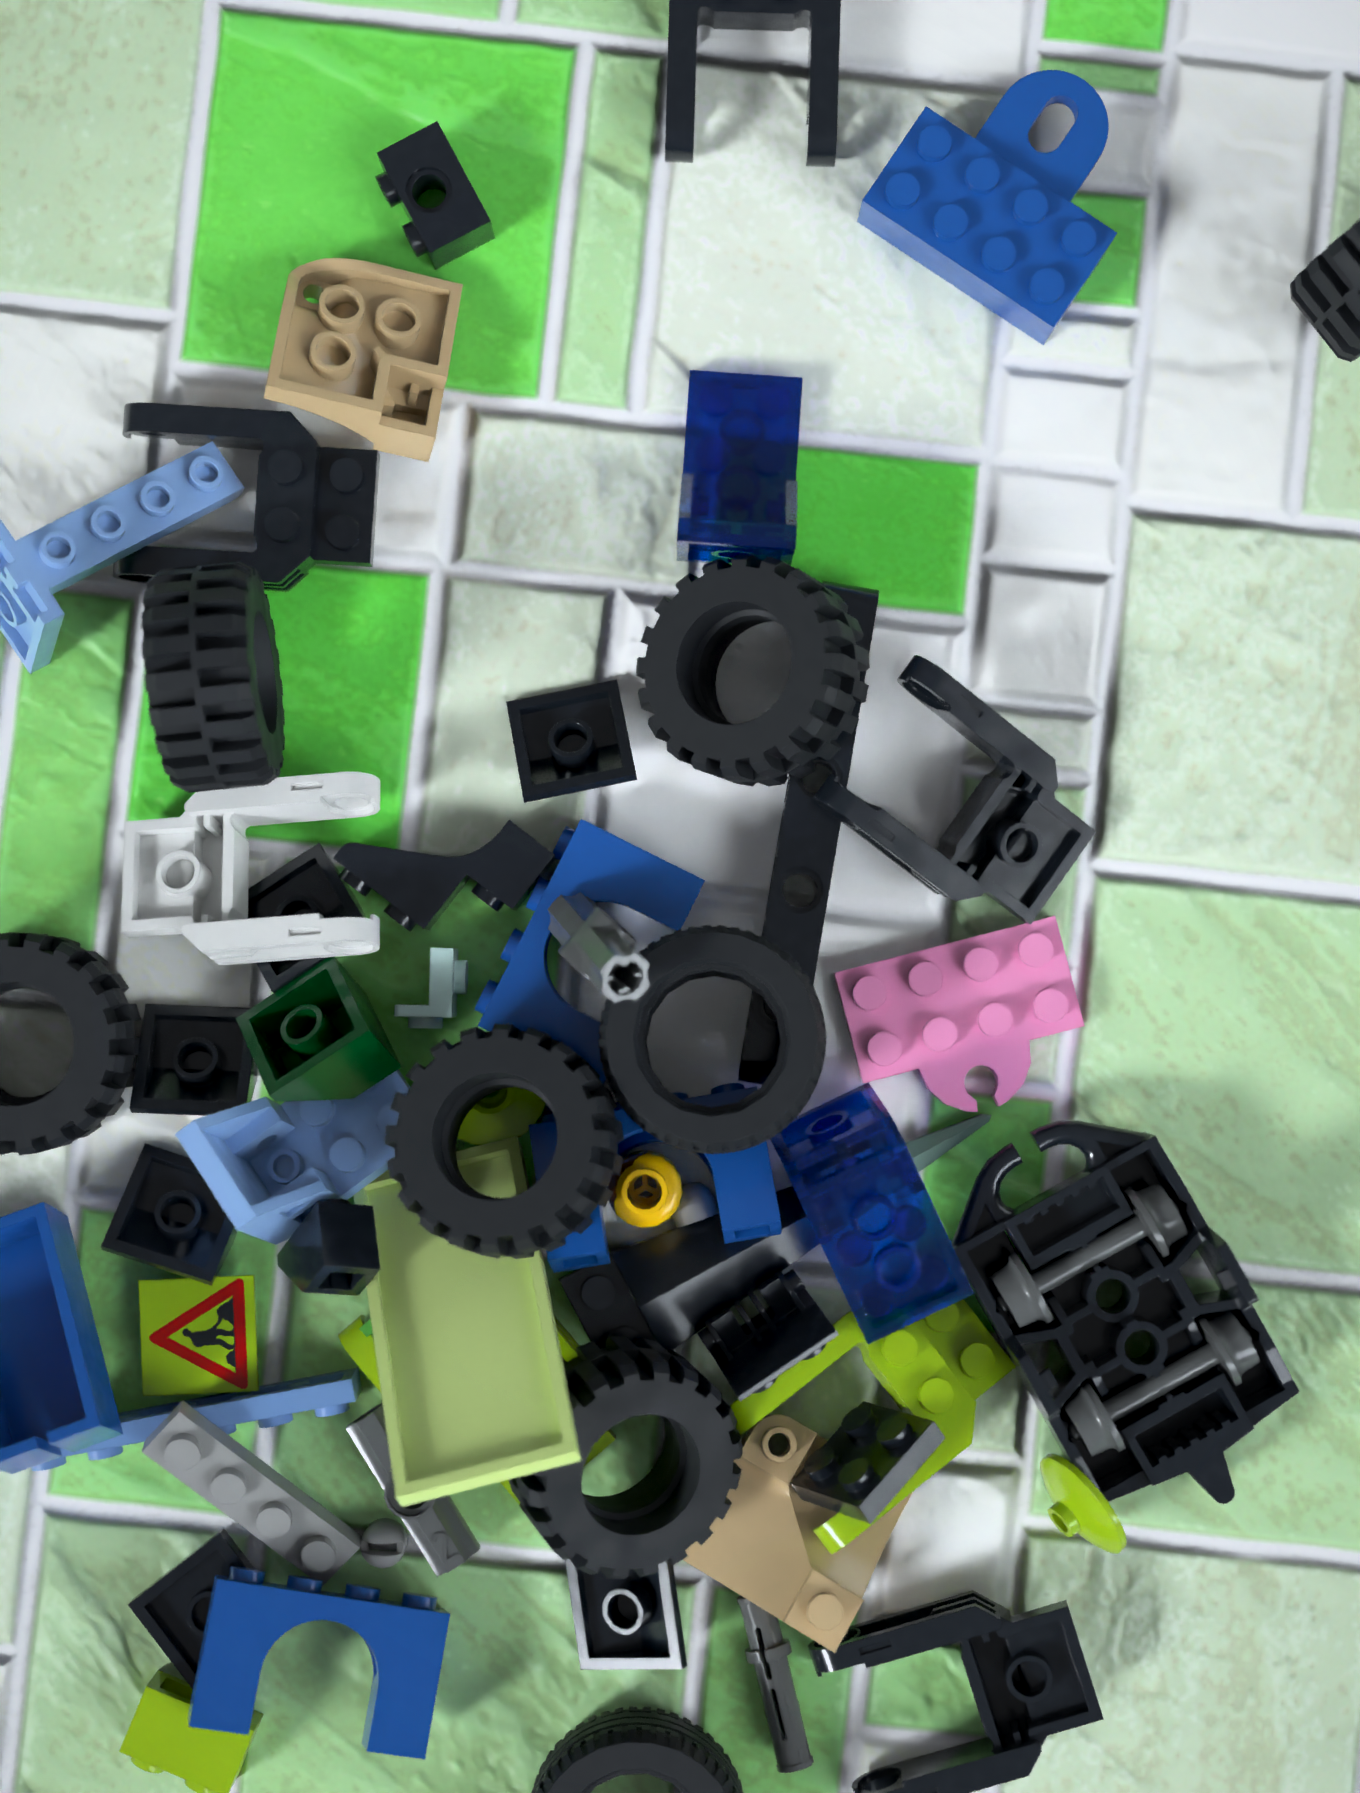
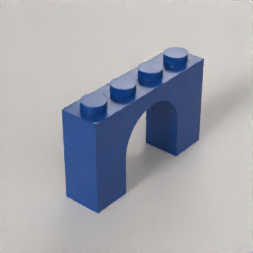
[474,819,705,1085]
[528,1083,782,1273]
[187,1566,450,1760]

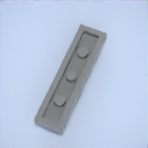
[142,1401,361,1586]

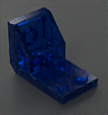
[677,370,803,566]
[770,1082,974,1344]

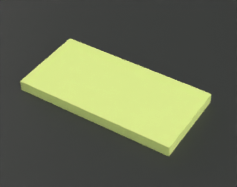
[353,1136,581,1507]

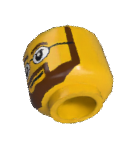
[607,1150,683,1228]

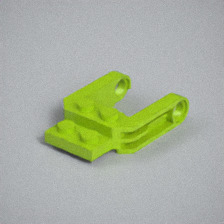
[730,1275,1016,1554]

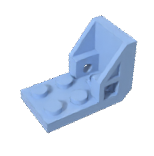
[175,1070,411,1245]

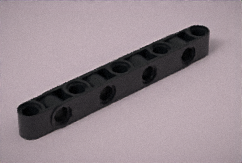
[737,581,879,1085]

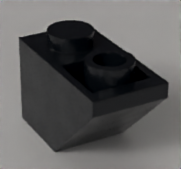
[277,1199,380,1296]

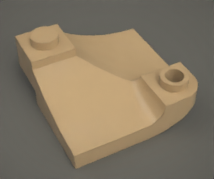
[264,258,463,462]
[683,1414,913,1653]

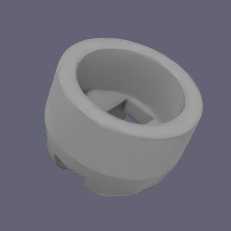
[672,1182,719,1228]
[360,1518,408,1568]

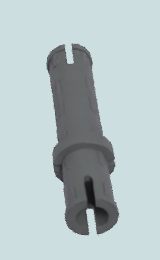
[737,1595,814,1773]

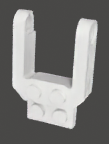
[121,771,381,965]

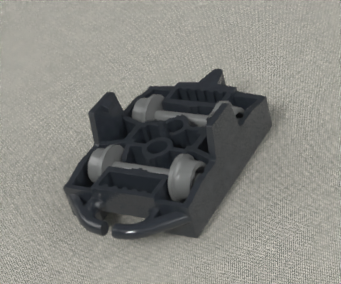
[946,1121,1300,1504]

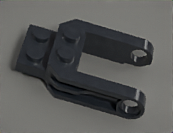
[665,0,841,167]
[112,402,380,592]
[813,655,1096,924]
[808,1590,1104,1793]

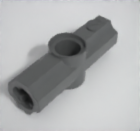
[547,892,650,1003]
[346,1403,481,1577]

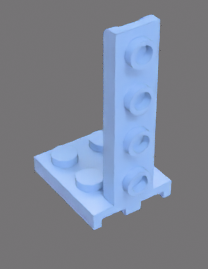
[0,441,245,674]

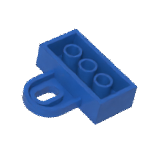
[857,70,1117,345]

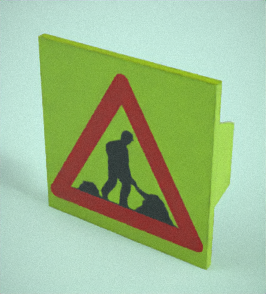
[138,1275,259,1396]

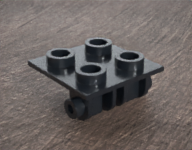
[697,1269,839,1402]

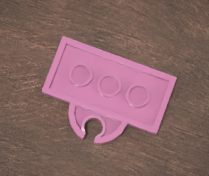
[833,916,1085,1112]

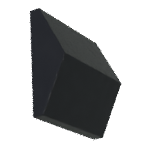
[506,679,637,803]
[248,843,366,993]
[129,1004,258,1116]
[101,1143,237,1286]
[565,1559,687,1670]

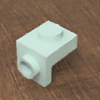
[394,948,468,1029]

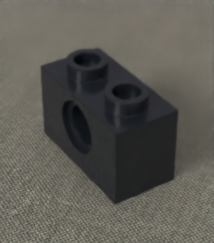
[375,121,495,269]

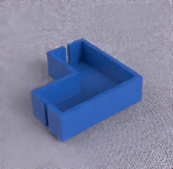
[0,1202,123,1474]

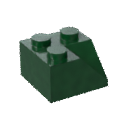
[236,957,402,1102]

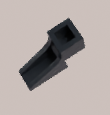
[333,820,556,932]

